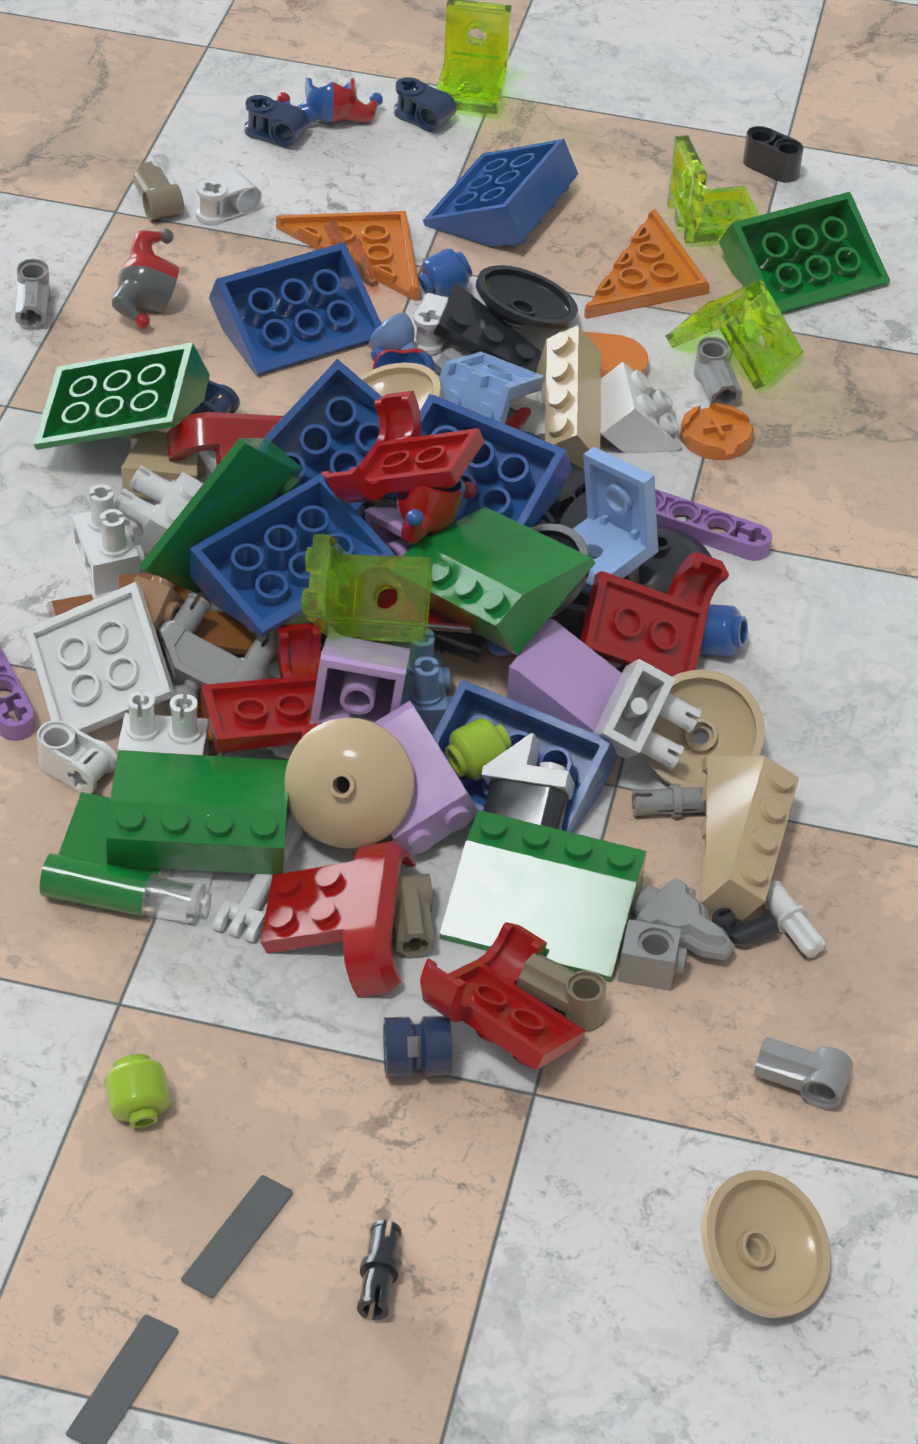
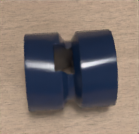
[383,1015,452,1078]

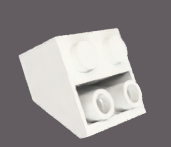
[600,362,682,453]

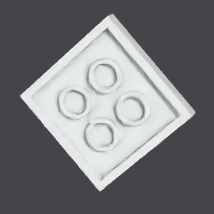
[24,582,176,734]

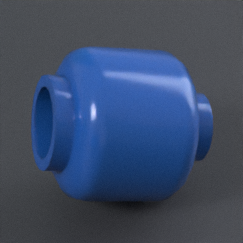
[418,248,473,297]
[699,604,748,657]

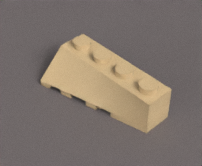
[535,325,601,468]
[700,755,799,920]

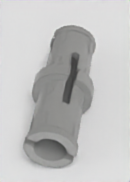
[632,784,706,818]

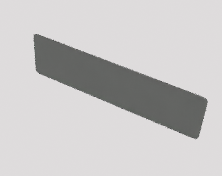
[181,1175,293,1298]
[66,1315,178,1444]

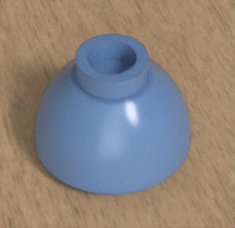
[369,313,417,350]

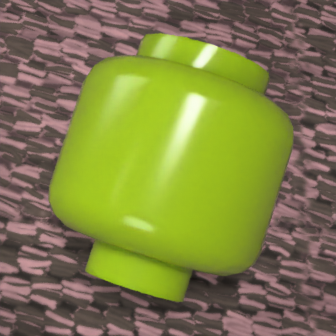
[445,718,511,781]
[104,1054,171,1128]

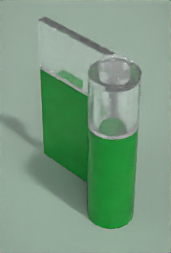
[39,792,216,927]

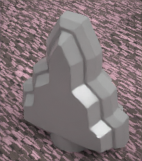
[632,877,734,961]

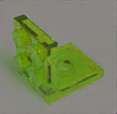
[436,0,512,115]
[667,135,760,244]
[665,279,804,390]
[301,534,433,643]

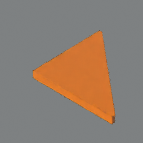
[584,209,709,319]
[276,211,420,301]

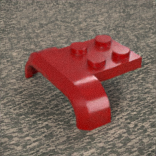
[322,390,484,503]
[166,412,283,466]
[580,551,729,677]
[201,623,321,752]
[260,841,416,998]
[420,922,586,1071]

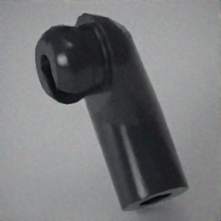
[711,908,779,947]

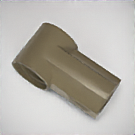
[133,161,184,221]
[393,874,434,959]
[518,953,607,1031]

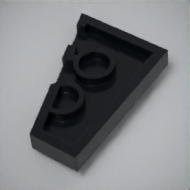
[433,282,542,372]

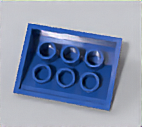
[423,139,578,247]
[209,242,382,376]
[264,359,426,512]
[383,394,572,527]
[190,473,395,637]
[433,679,618,833]

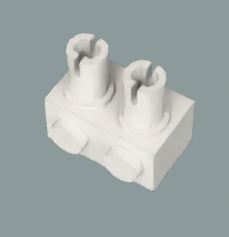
[114,465,203,554]
[71,484,145,595]
[593,659,702,770]
[117,691,210,755]

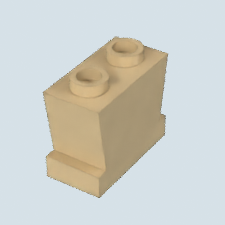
[121,431,208,500]

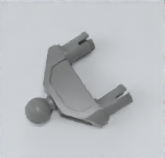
[158,593,277,712]

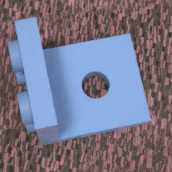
[439,352,545,424]
[573,447,658,597]

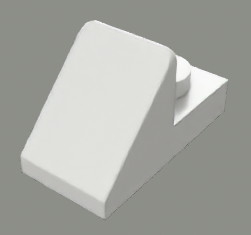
[481,733,575,800]

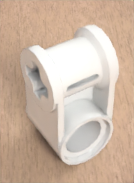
[196,171,262,225]
[413,293,448,355]
[37,720,117,794]

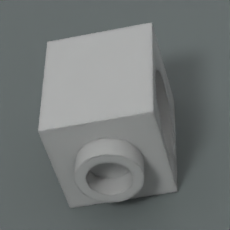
[618,919,687,991]

